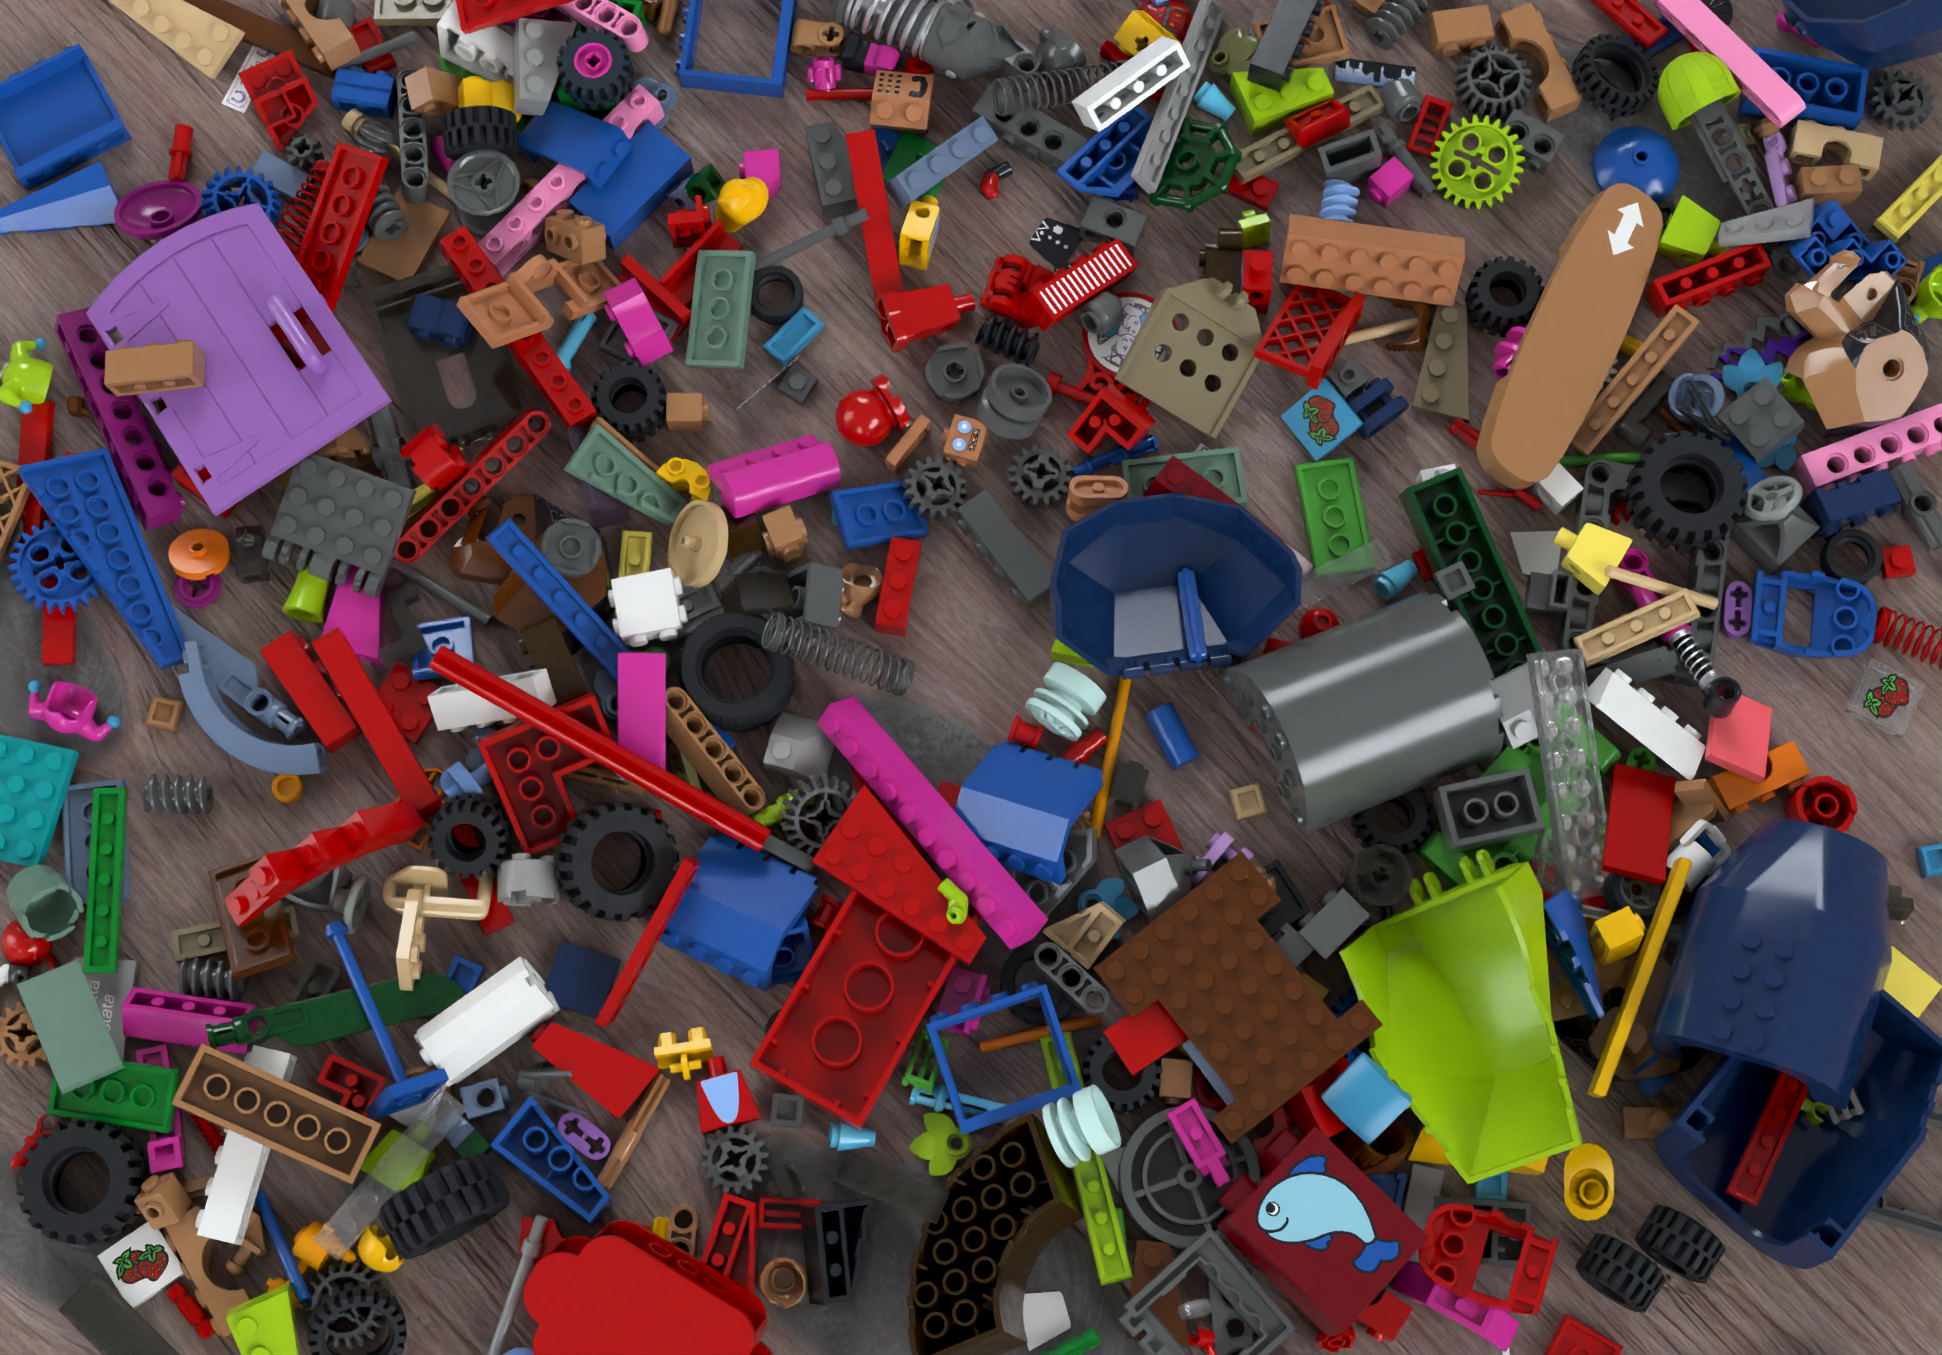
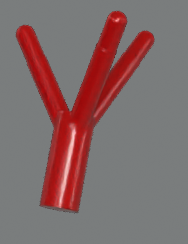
[1478,489,1543,512]

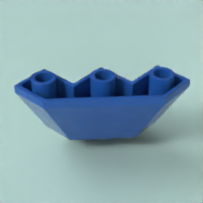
[1786,200,1908,281]

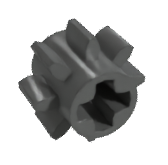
[286,133,324,172]

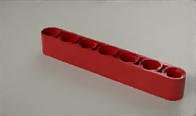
[394,407,551,564]
[312,627,443,820]

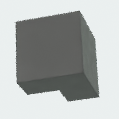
[1524,570,1573,619]

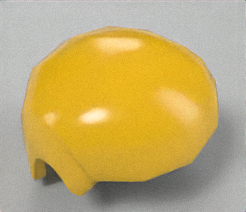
[357,1224,404,1272]

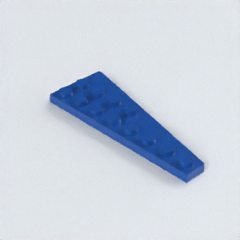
[18,448,186,669]

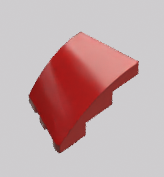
[238,50,319,152]

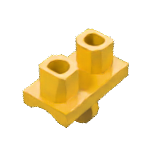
[654,1027,715,1081]

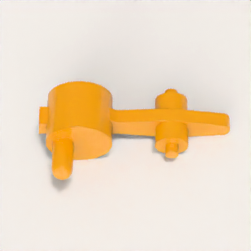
[266,1220,356,1310]

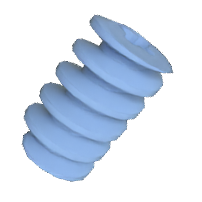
[1319,179,1360,223]

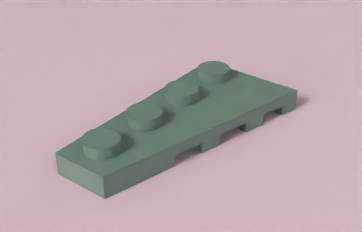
[563,424,687,526]

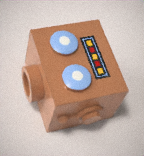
[941,414,989,471]

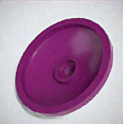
[114,180,203,240]

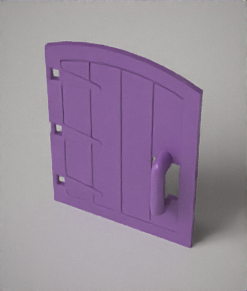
[86,203,392,516]

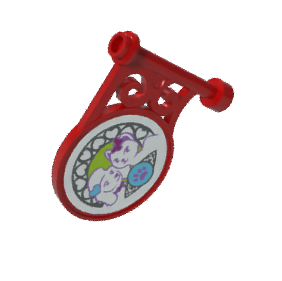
[1046,292,1178,418]

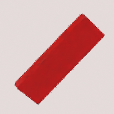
[660,219,743,308]
[616,254,691,343]

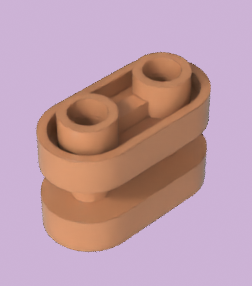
[1066,475,1129,521]

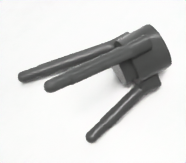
[517,1066,588,1116]

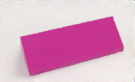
[618,652,666,777]

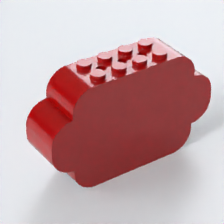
[523,1220,773,1355]

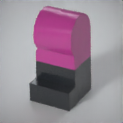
[842,33,900,76]

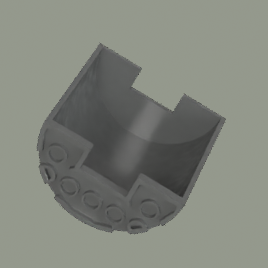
[1221,591,1504,835]

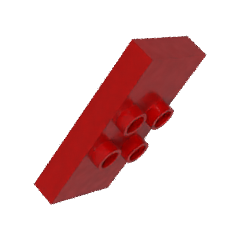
[749,889,983,1131]

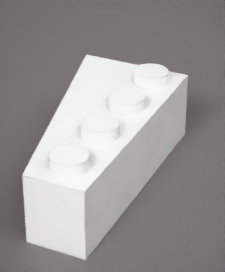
[437,0,558,86]

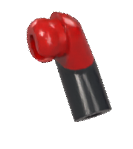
[980,161,1013,200]

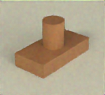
[1620,1107,1680,1140]

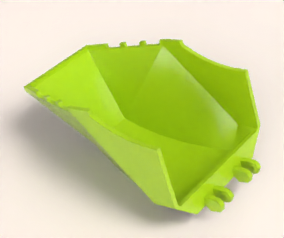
[1339,849,1582,1184]

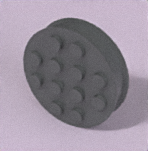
[1118,1106,1260,1249]

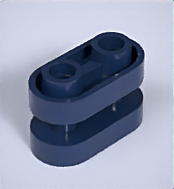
[1346,377,1410,441]

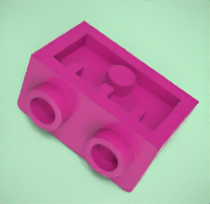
[936,966,992,1037]

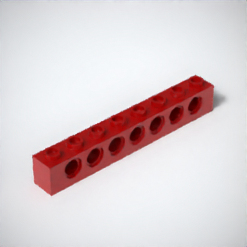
[439,225,597,439]

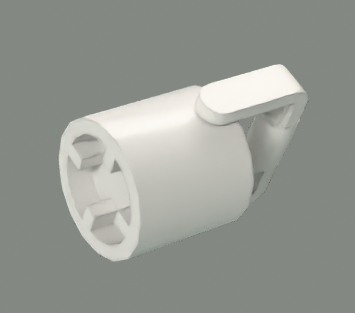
[1666,819,1731,892]

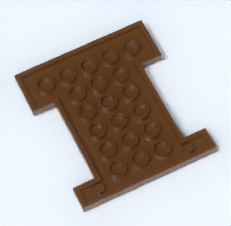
[1094,851,1383,1145]

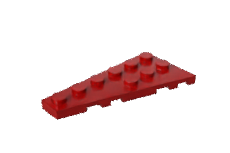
[812,784,987,965]

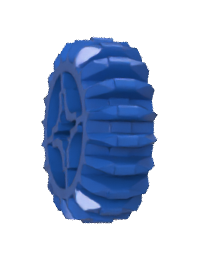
[200,165,282,228]

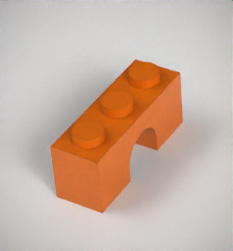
[1707,740,1811,816]

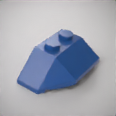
[1056,105,1153,198]

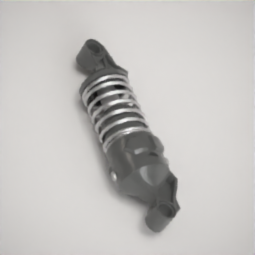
[829,0,1039,91]

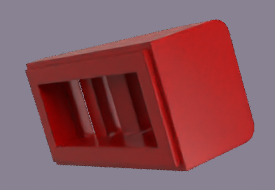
[1406,94,1453,159]

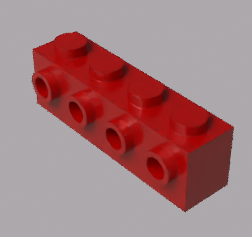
[1645,243,1772,319]

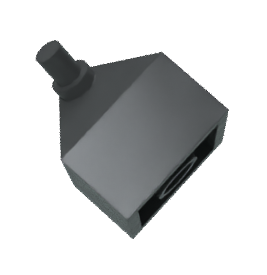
[1113,835,1212,922]

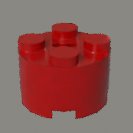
[399,423,469,495]
[1785,775,1858,832]

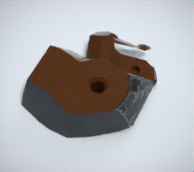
[449,494,614,656]

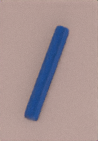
[1177,568,1208,663]

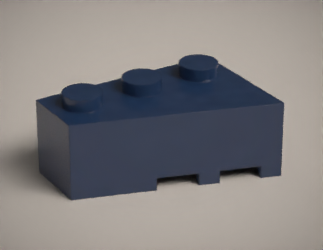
[1800,468,1902,539]

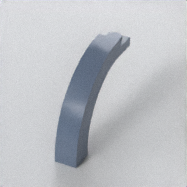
[178,640,329,775]

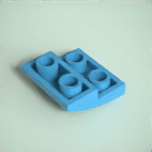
[1321,1052,1412,1145]

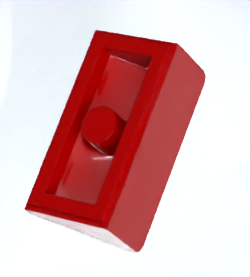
[1284,98,1350,148]

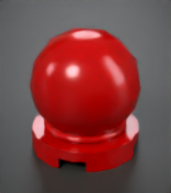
[835,374,911,448]

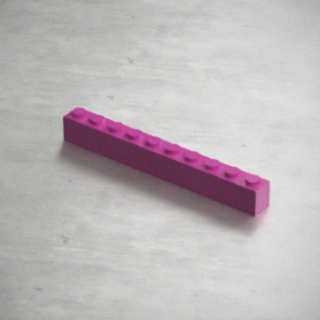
[817,696,1048,950]

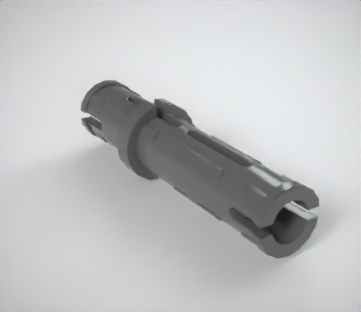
[1373,120,1437,200]

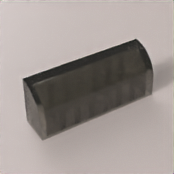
[58,1271,180,1355]

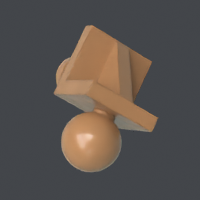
[225,1211,269,1276]

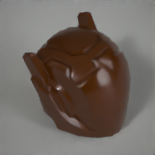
[1341,1119,1414,1175]

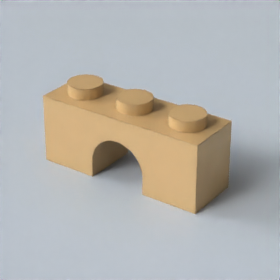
[1785,120,1884,181]

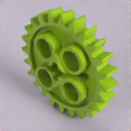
[1430,115,1526,211]

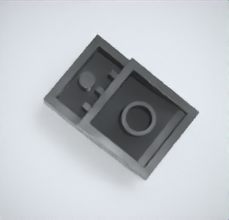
[1434,1196,1532,1268]

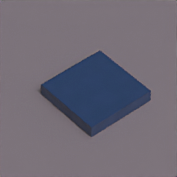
[545,941,621,1019]

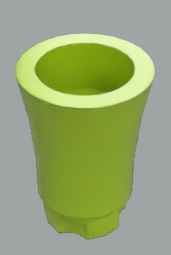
[282,554,331,624]

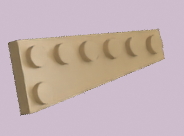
[108,0,245,80]

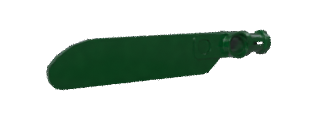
[205,974,464,1049]

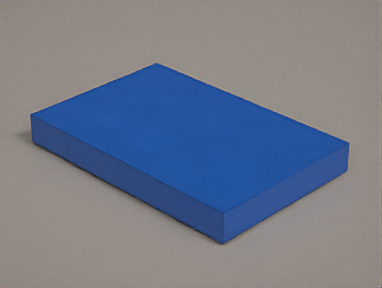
[828,480,930,550]

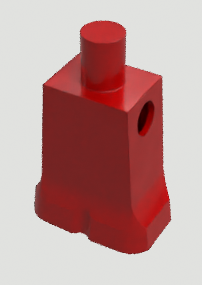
[875,284,976,353]

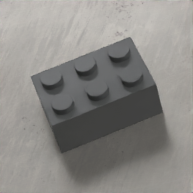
[1432,767,1545,854]

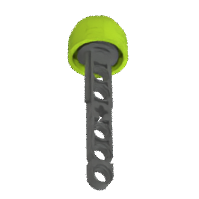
[1658,52,1801,279]

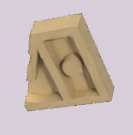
[1042,901,1127,970]

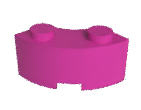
[603,277,673,367]

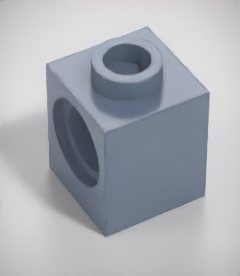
[460,1078,512,1122]

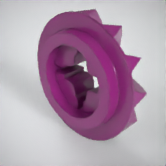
[173,573,223,610]

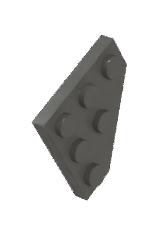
[1008,828,1097,917]

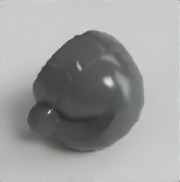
[1035,25,1087,81]

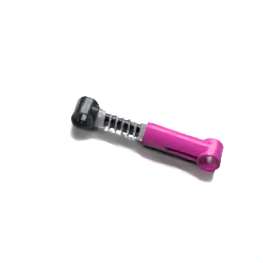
[1613,548,1742,718]

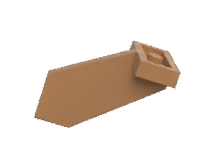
[1668,779,1728,852]

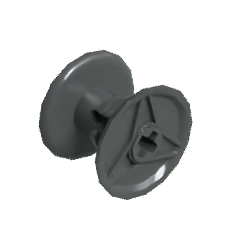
[447,149,523,238]

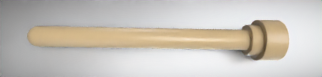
[342,108,451,200]

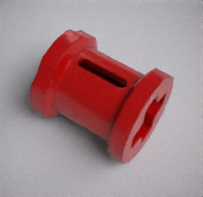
[1007,715,1045,750]
[807,895,843,933]

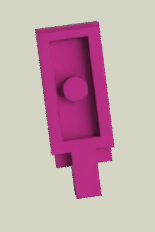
[1166,1098,1231,1188]

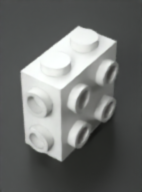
[608,568,688,647]

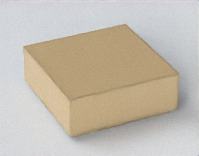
[1228,783,1267,821]

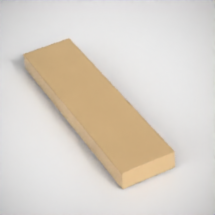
[1573,588,1700,667]

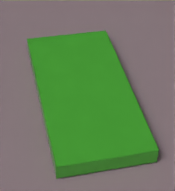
[1294,457,1375,580]

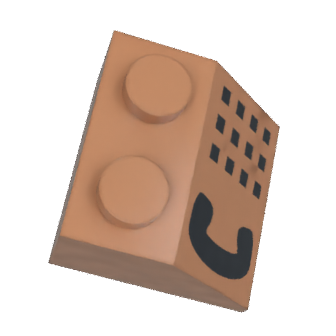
[869,70,934,134]

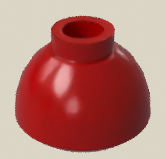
[1298,607,1340,639]

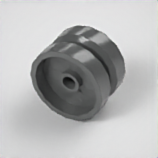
[977,363,1052,440]

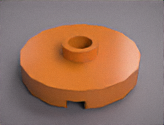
[168,528,231,580]

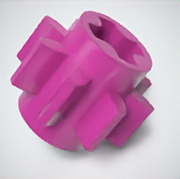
[807,56,841,90]

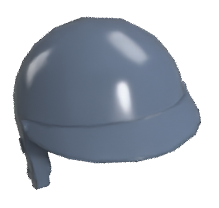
[1668,373,1725,424]

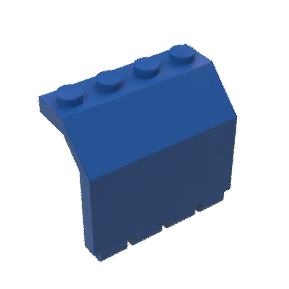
[954,741,1103,885]
[659,833,818,992]

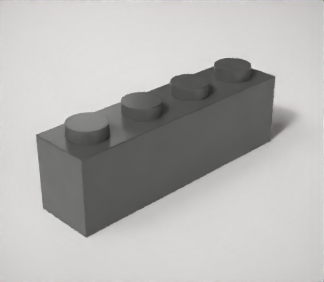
[956,489,1052,610]

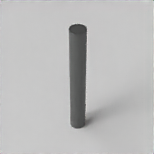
[336,31,418,72]

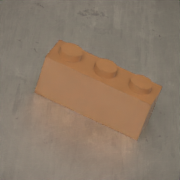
[104,339,205,397]

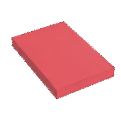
[1705,695,1772,783]

